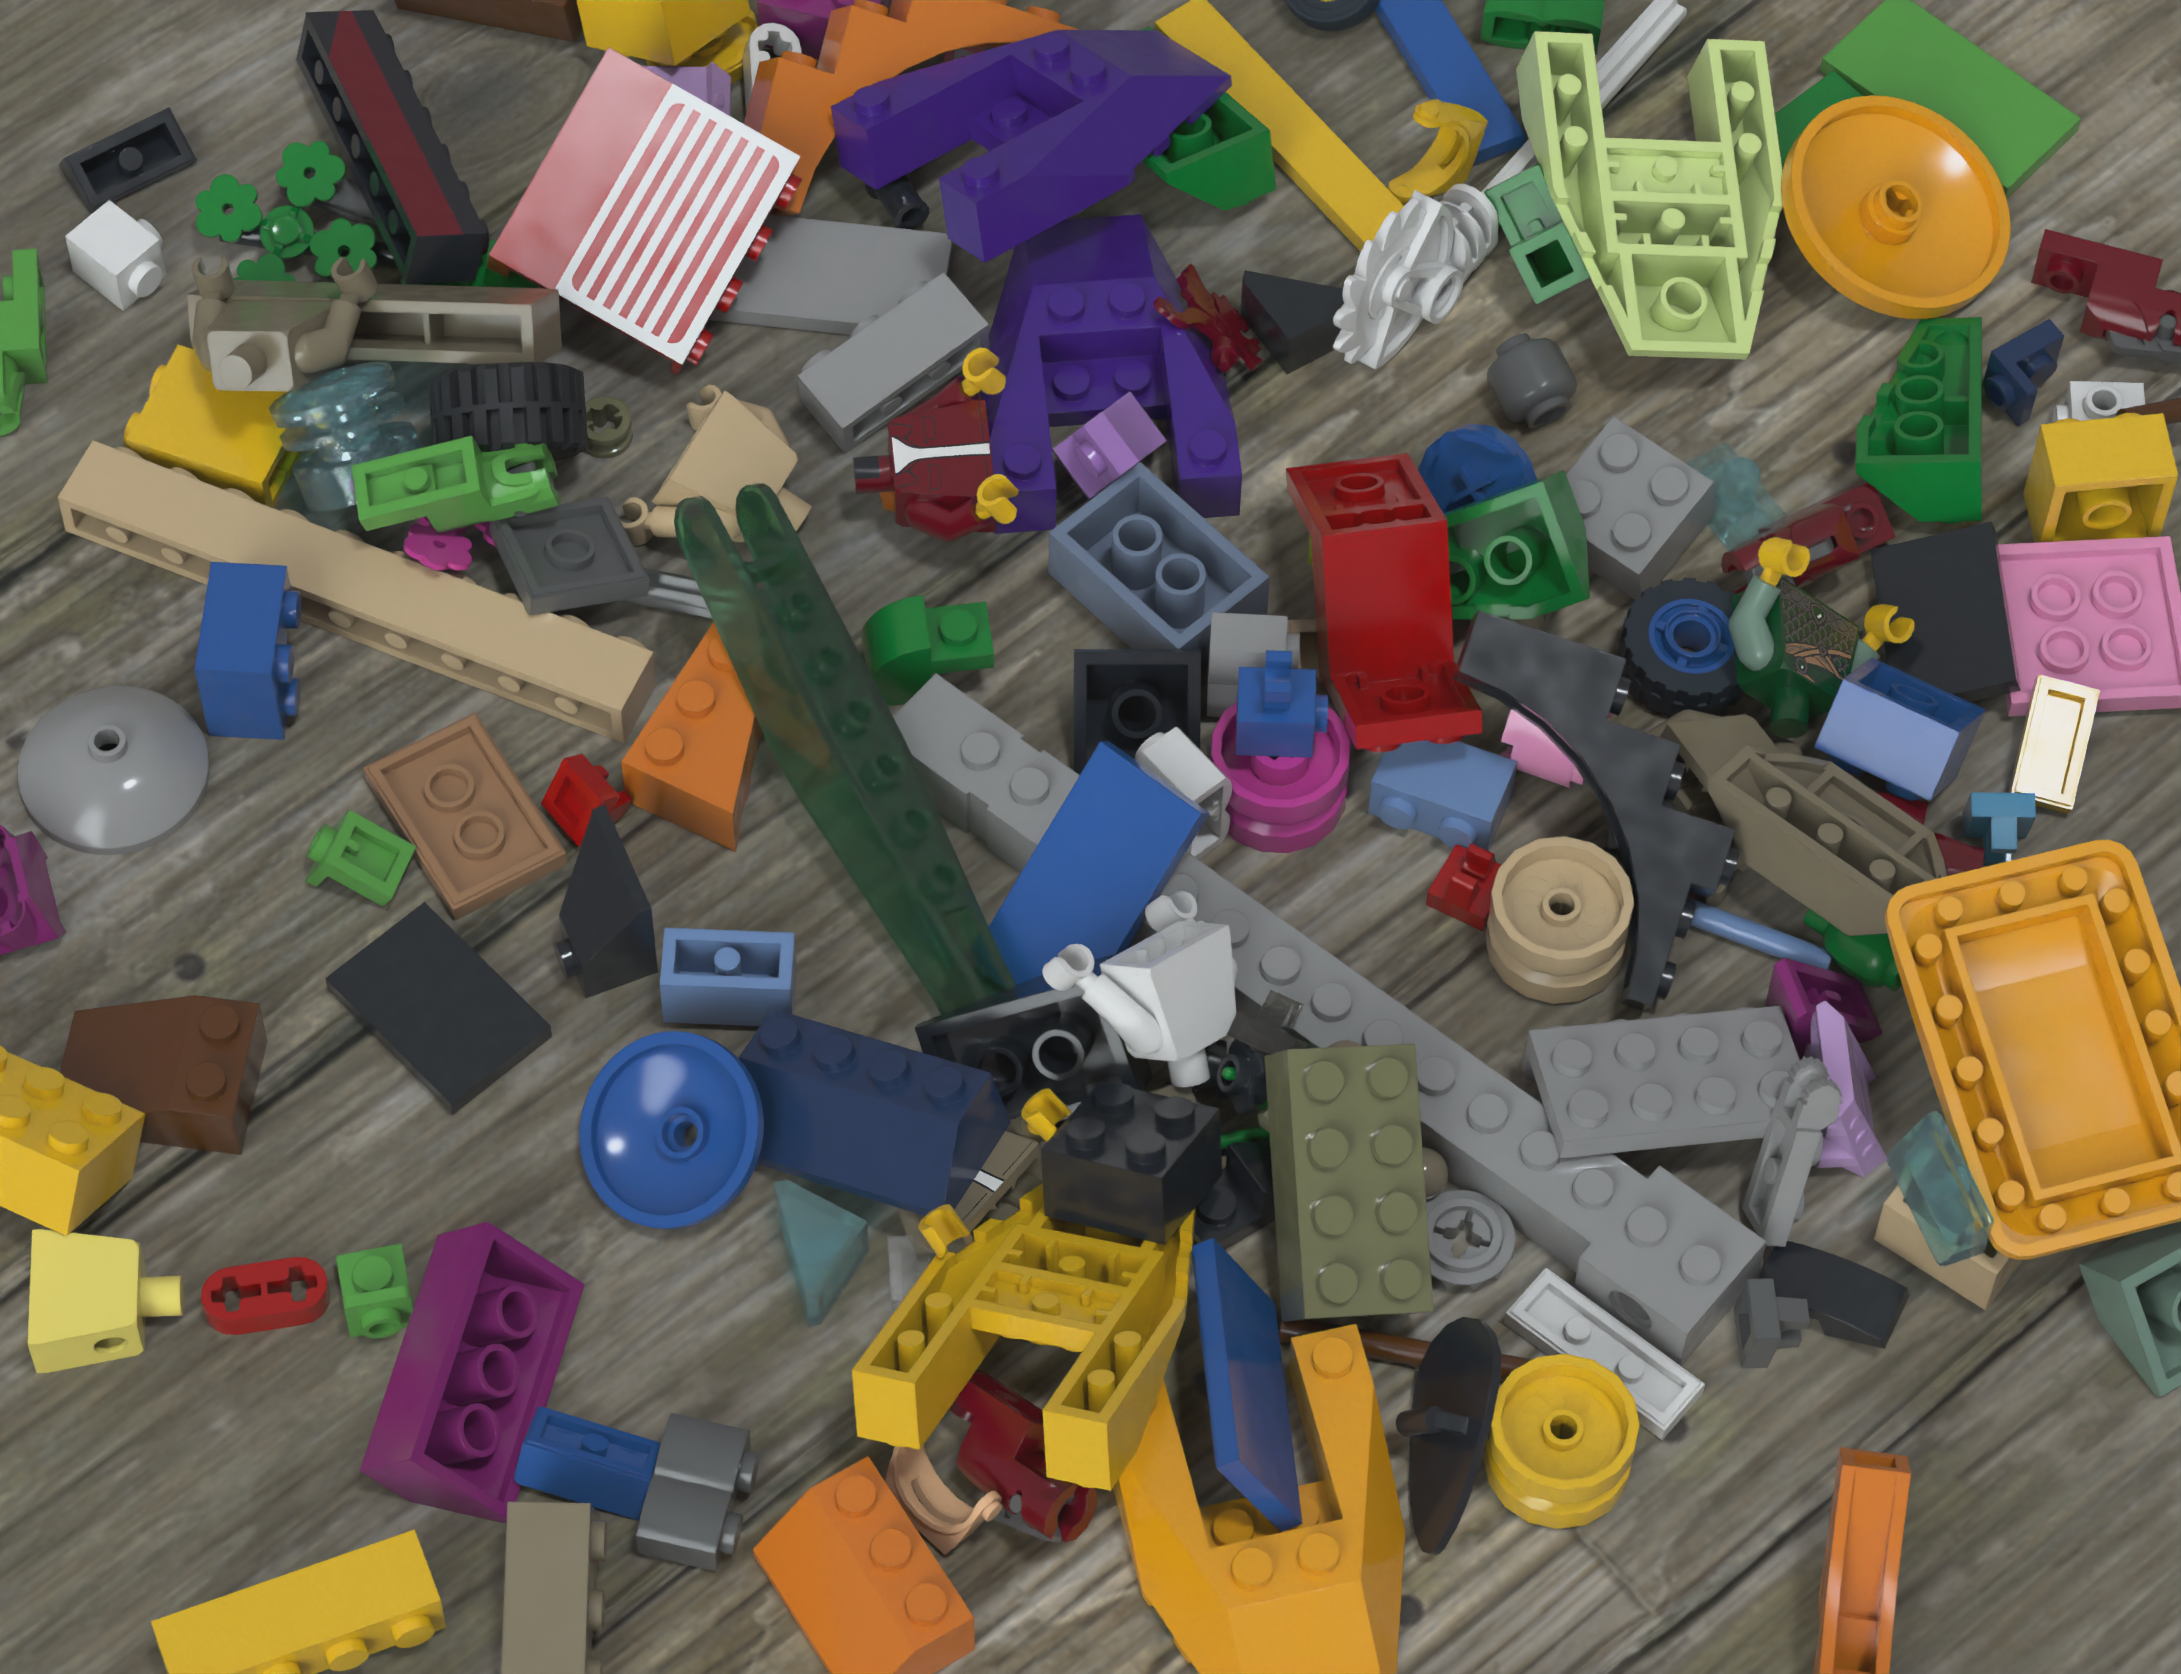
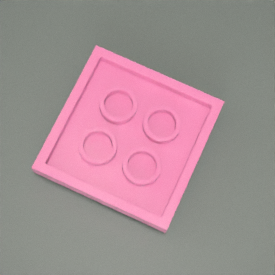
[1998,536,2181,716]

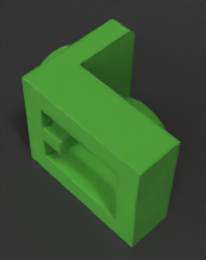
[305,809,416,907]
[336,1244,413,1338]

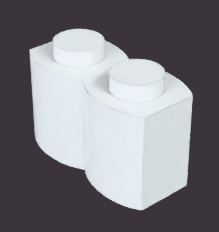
[1135,727,1232,860]

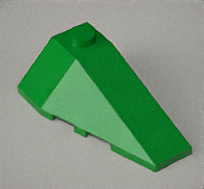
[1141,26,1276,211]
[1855,317,1982,524]
[1443,470,1590,620]

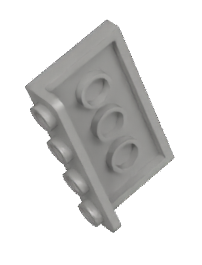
[1522,1005,1799,1158]

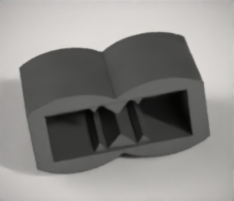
[636,1413,760,1572]

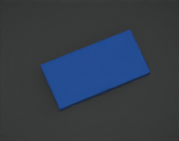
[970,741,1210,987]
[1191,1238,1303,1532]

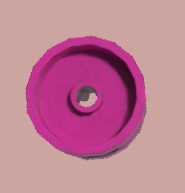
[1211,702,1350,853]

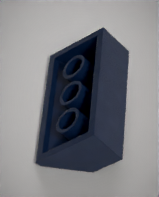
[739,1009,1011,1216]

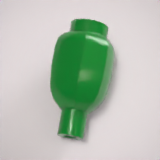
[1803,909,1902,991]

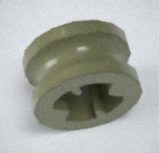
[585,396,633,459]

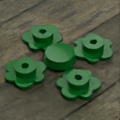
[195,141,378,281]

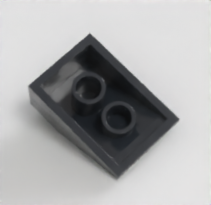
[915,955,1152,1121]

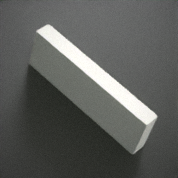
[1504,1268,1705,1440]

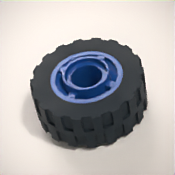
[1616,577,1743,718]

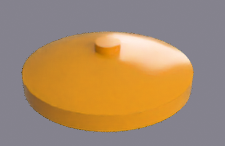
[1781,95,2011,319]

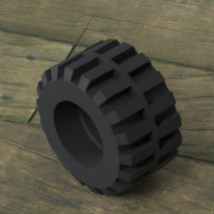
[428,362,588,461]

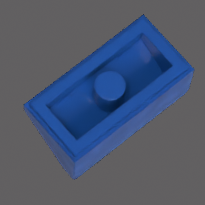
[514,1406,661,1520]

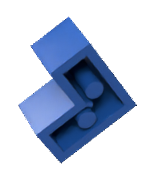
[195,562,302,740]

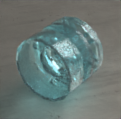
[268,362,422,511]

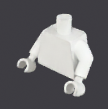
[1042,891,1238,1087]

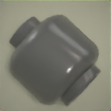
[1487,333,1577,429]

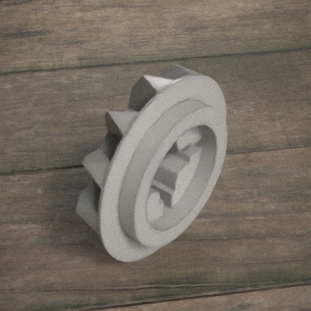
[1426,1190,1515,1290]

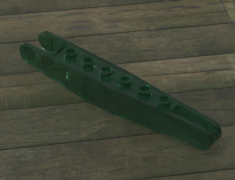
[674,483,1017,1015]

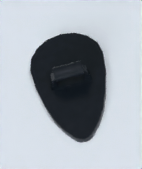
[1396,1317,1501,1555]

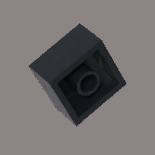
[1041,1081,1222,1245]

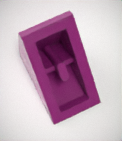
[1765,958,1882,1060]

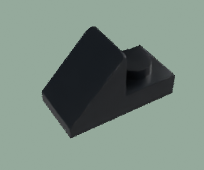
[1193,1142,1275,1250]

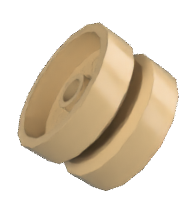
[1485,836,1634,1004]

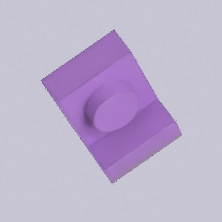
[1052,391,1167,500]

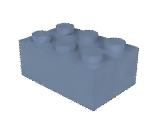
[1048,462,1270,670]

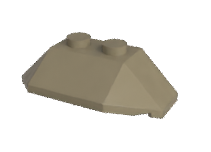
[1706,744,1947,936]

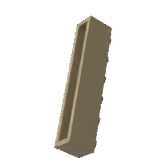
[187,280,562,364]

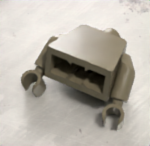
[192,256,378,391]
[1645,709,1803,907]

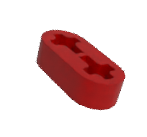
[201,1257,330,1335]

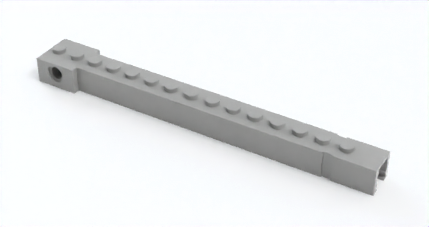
[878,673,1767,1367]

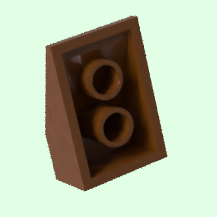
[60,995,267,1155]

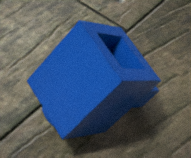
[1235,650,1328,758]

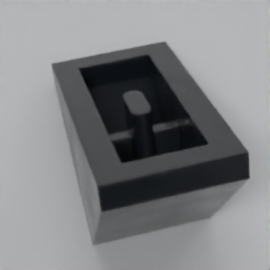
[1240,270,1344,375]

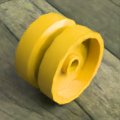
[1484,1354,1640,1529]

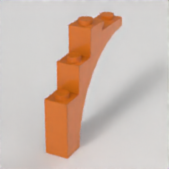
[744,0,1079,216]
[1813,1447,1911,1674]

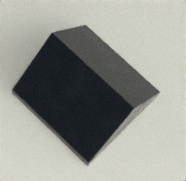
[1073,649,1201,775]

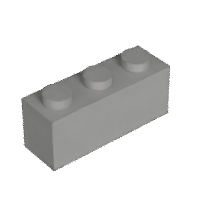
[798,272,990,453]

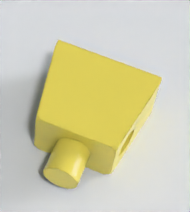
[28,1229,184,1373]

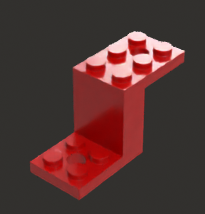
[1286,453,1482,752]

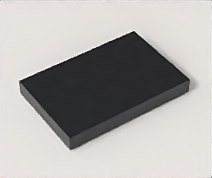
[1870,521,2021,702]
[325,902,552,1114]

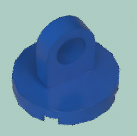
[1418,423,1537,513]

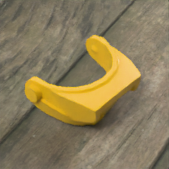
[1388,99,1488,205]

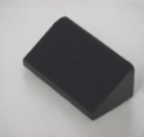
[58,107,197,213]

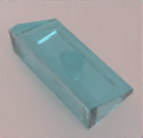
[1887,1110,1994,1266]

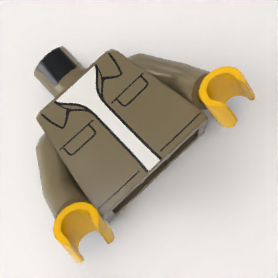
[898,1088,1072,1258]

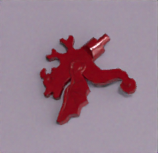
[1153,263,1263,372]

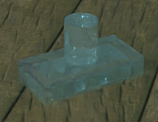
[1686,442,1787,551]

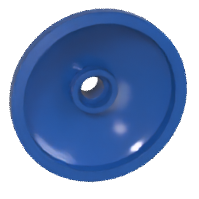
[579,1031,764,1230]

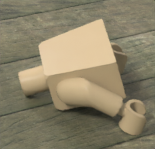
[621,384,812,546]

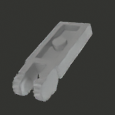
[1742,1056,1843,1247]

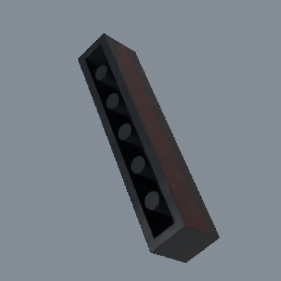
[296,10,489,284]

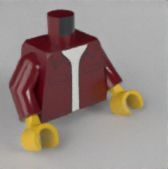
[853,348,1019,543]

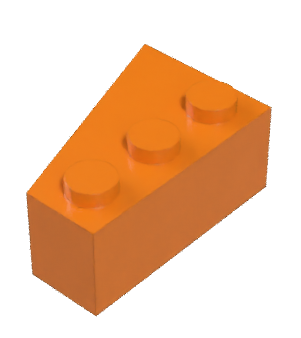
[621,619,774,852]

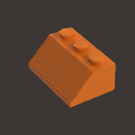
[752,1456,975,1674]

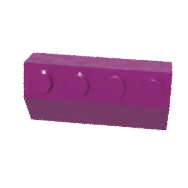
[360,1222,585,1523]

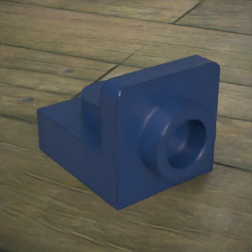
[1982,319,2064,426]

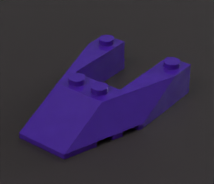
[831,30,1232,263]
[979,214,1242,534]

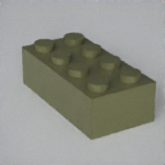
[1264,1044,1434,1322]

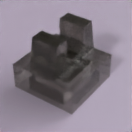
[1227,990,1308,1055]

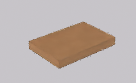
[363,713,568,921]

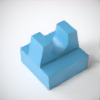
[1962,792,2036,866]

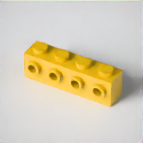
[151,1529,446,1674]

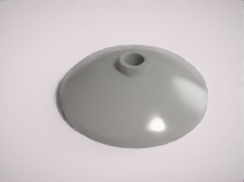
[18,686,210,855]

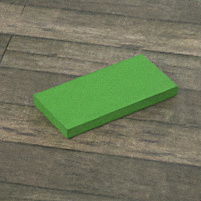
[1820,0,2081,199]

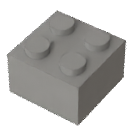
[1566,416,1716,601]

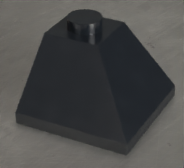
[553,805,658,998]

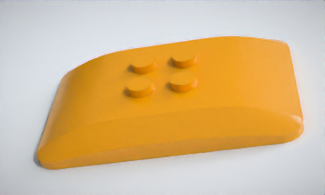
[1884,839,2181,1260]

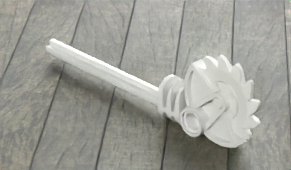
[1333,0,1687,370]

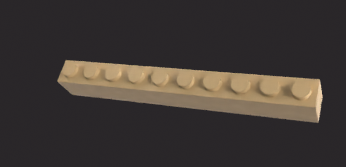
[58,440,657,744]

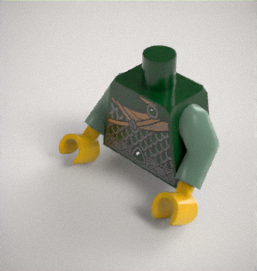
[1728,537,1914,738]

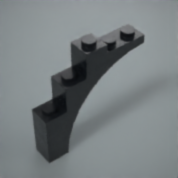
[1452,610,1739,1011]

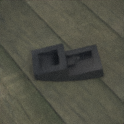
[1759,1241,1910,1349]

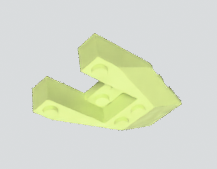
[1516,31,1783,360]

